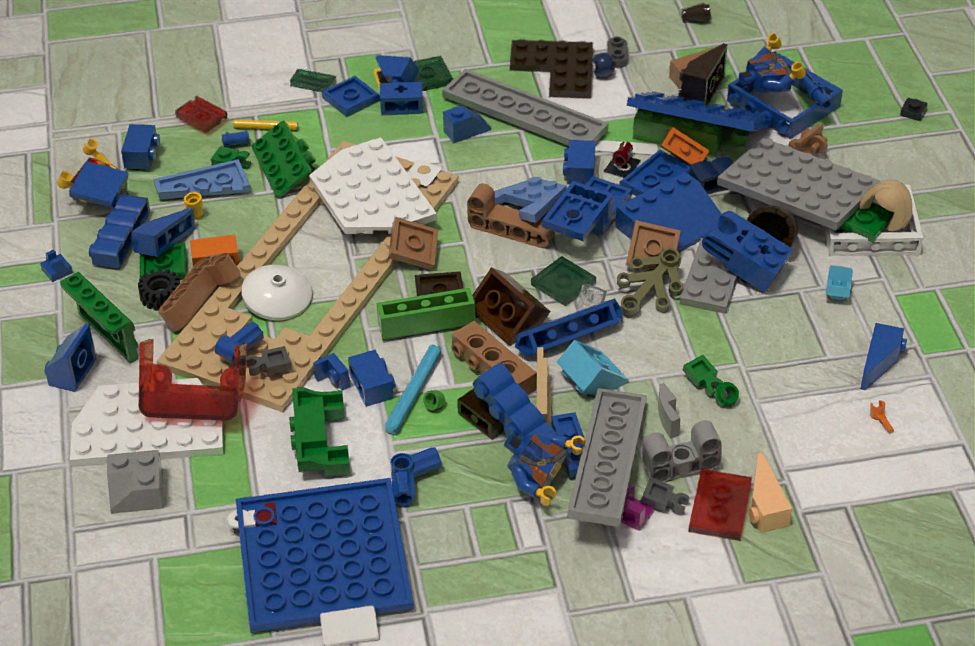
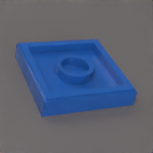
[321,76,380,117]
[69,161,128,208]

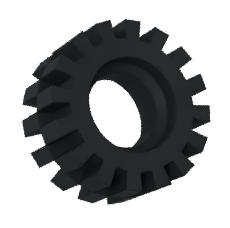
[138,268,180,311]

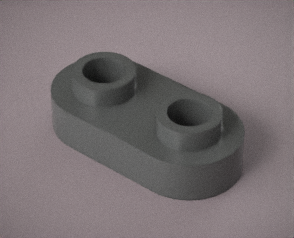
[607,36,628,68]

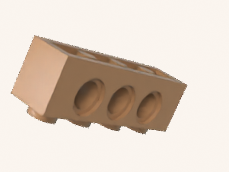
[451,321,537,395]

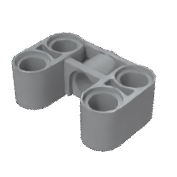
[642,420,722,483]

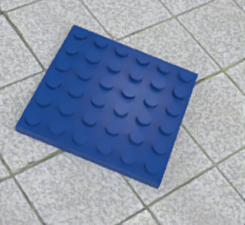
[236,478,413,633]

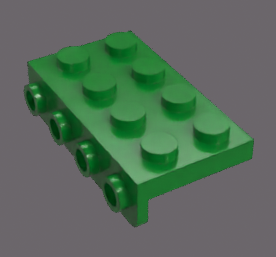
[60,271,138,363]

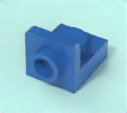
[313,353,350,391]

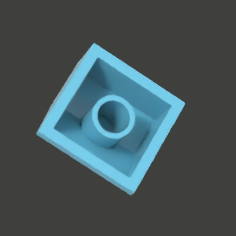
[557,340,629,396]

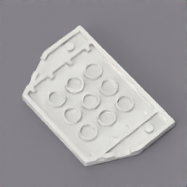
[309,138,437,234]
[70,378,223,467]

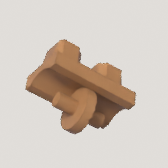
[789,124,828,155]

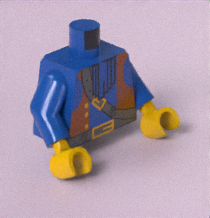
[739,33,806,93]
[504,433,585,506]

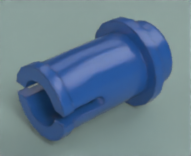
[222,131,250,148]

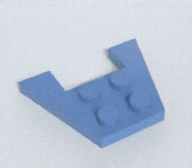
[494,177,567,223]

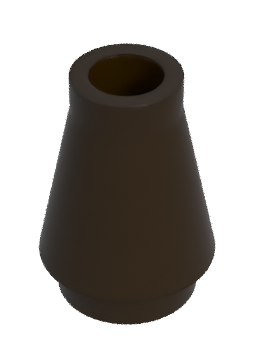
[682,3,711,22]

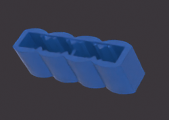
[89,194,150,269]
[472,362,557,440]

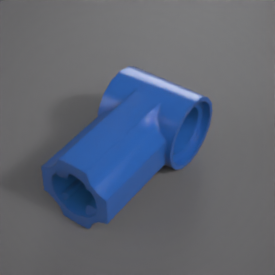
[214,321,264,365]

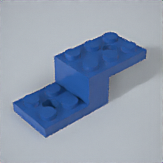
[542,176,632,241]

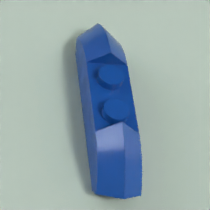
[515,298,622,356]

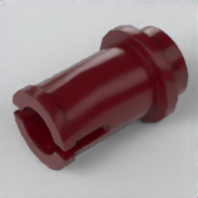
[612,141,633,166]

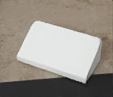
[320,606,379,646]

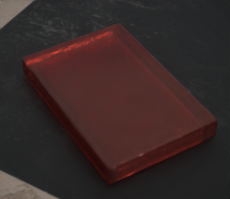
[688,469,752,541]

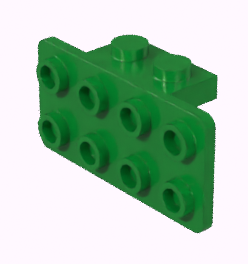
[252,121,317,198]

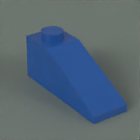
[131,208,195,257]
[861,323,907,390]

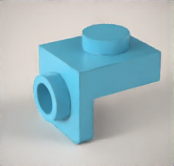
[826,265,853,300]

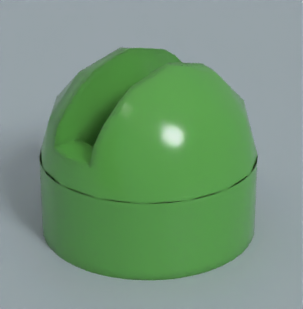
[731,128,749,146]
[423,390,445,410]

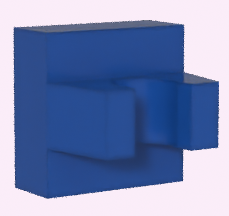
[40,249,73,282]

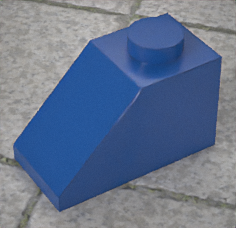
[375,55,419,83]
[443,105,491,143]

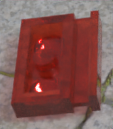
[175,96,228,133]

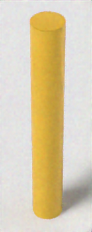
[233,120,298,130]

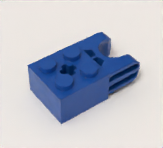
[702,211,793,293]

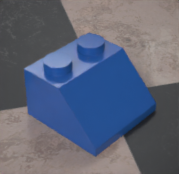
[44,324,97,392]

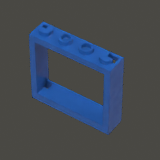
[727,53,843,139]

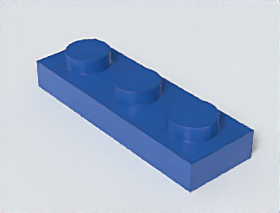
[551,412,585,478]

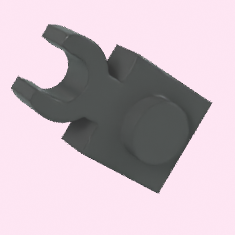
[245,346,291,376]
[640,477,690,515]

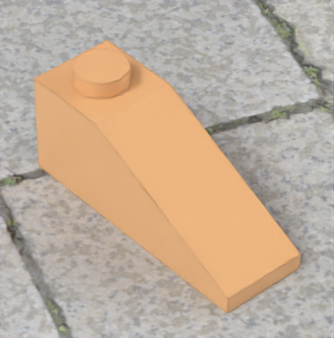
[749,453,792,533]

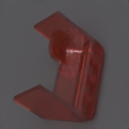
[138,339,247,421]

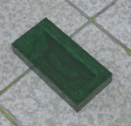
[290,68,336,92]

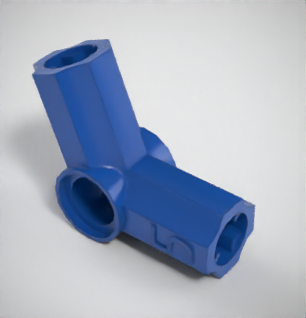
[390,447,442,507]

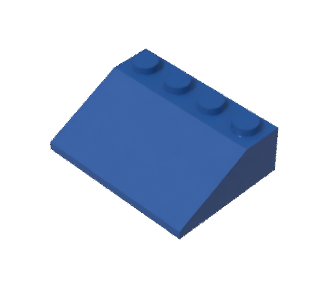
[616,172,722,252]

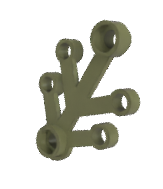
[617,248,683,316]

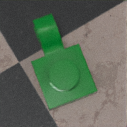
[210,146,251,169]

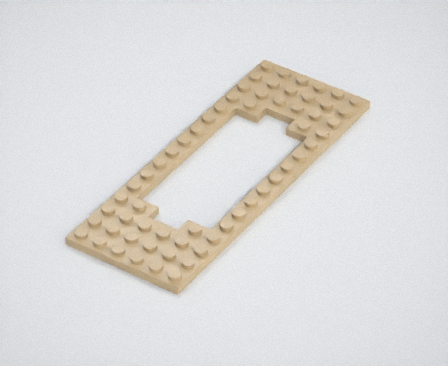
[156,141,459,412]

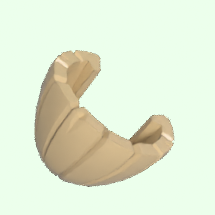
[859,179,913,232]

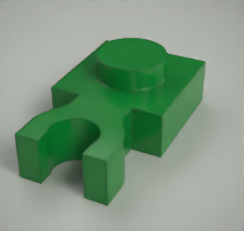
[683,355,723,398]

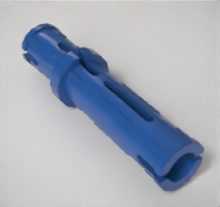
[796,65,834,110]

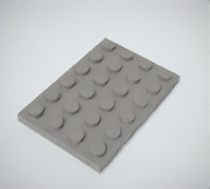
[717,138,880,230]

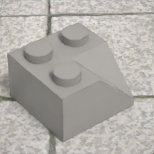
[107,450,163,514]

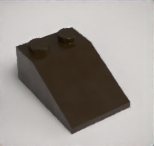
[678,43,728,106]

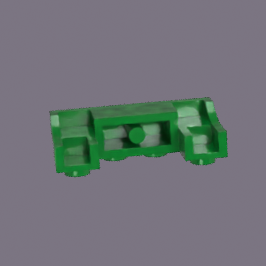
[289,387,350,477]

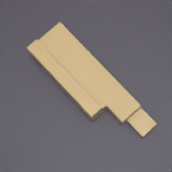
[537,347,551,426]

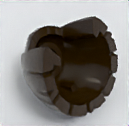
[747,206,798,248]

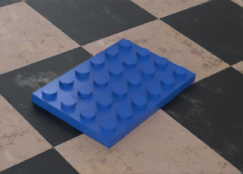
[626,91,772,131]

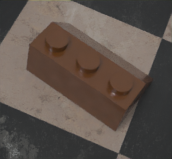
[472,267,551,345]

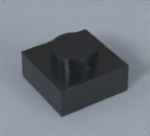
[900,98,928,121]

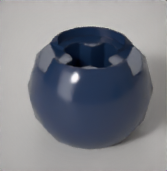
[592,52,615,78]

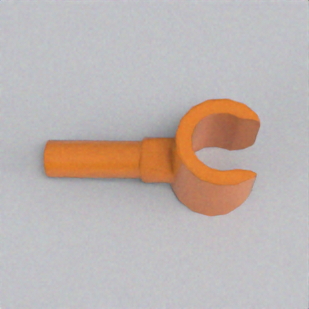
[870,400,894,433]

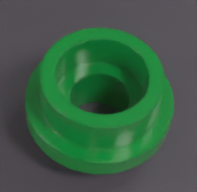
[715,382,739,407]

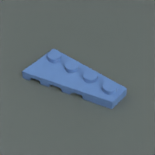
[153,159,251,199]

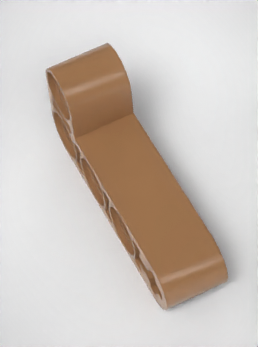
[467,183,556,248]
[158,253,240,332]

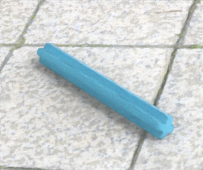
[385,344,441,434]

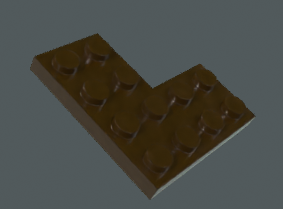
[510,39,593,99]

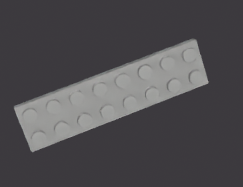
[442,69,609,146]
[567,388,647,527]

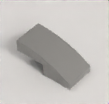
[658,383,681,439]

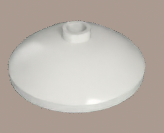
[241,265,312,321]

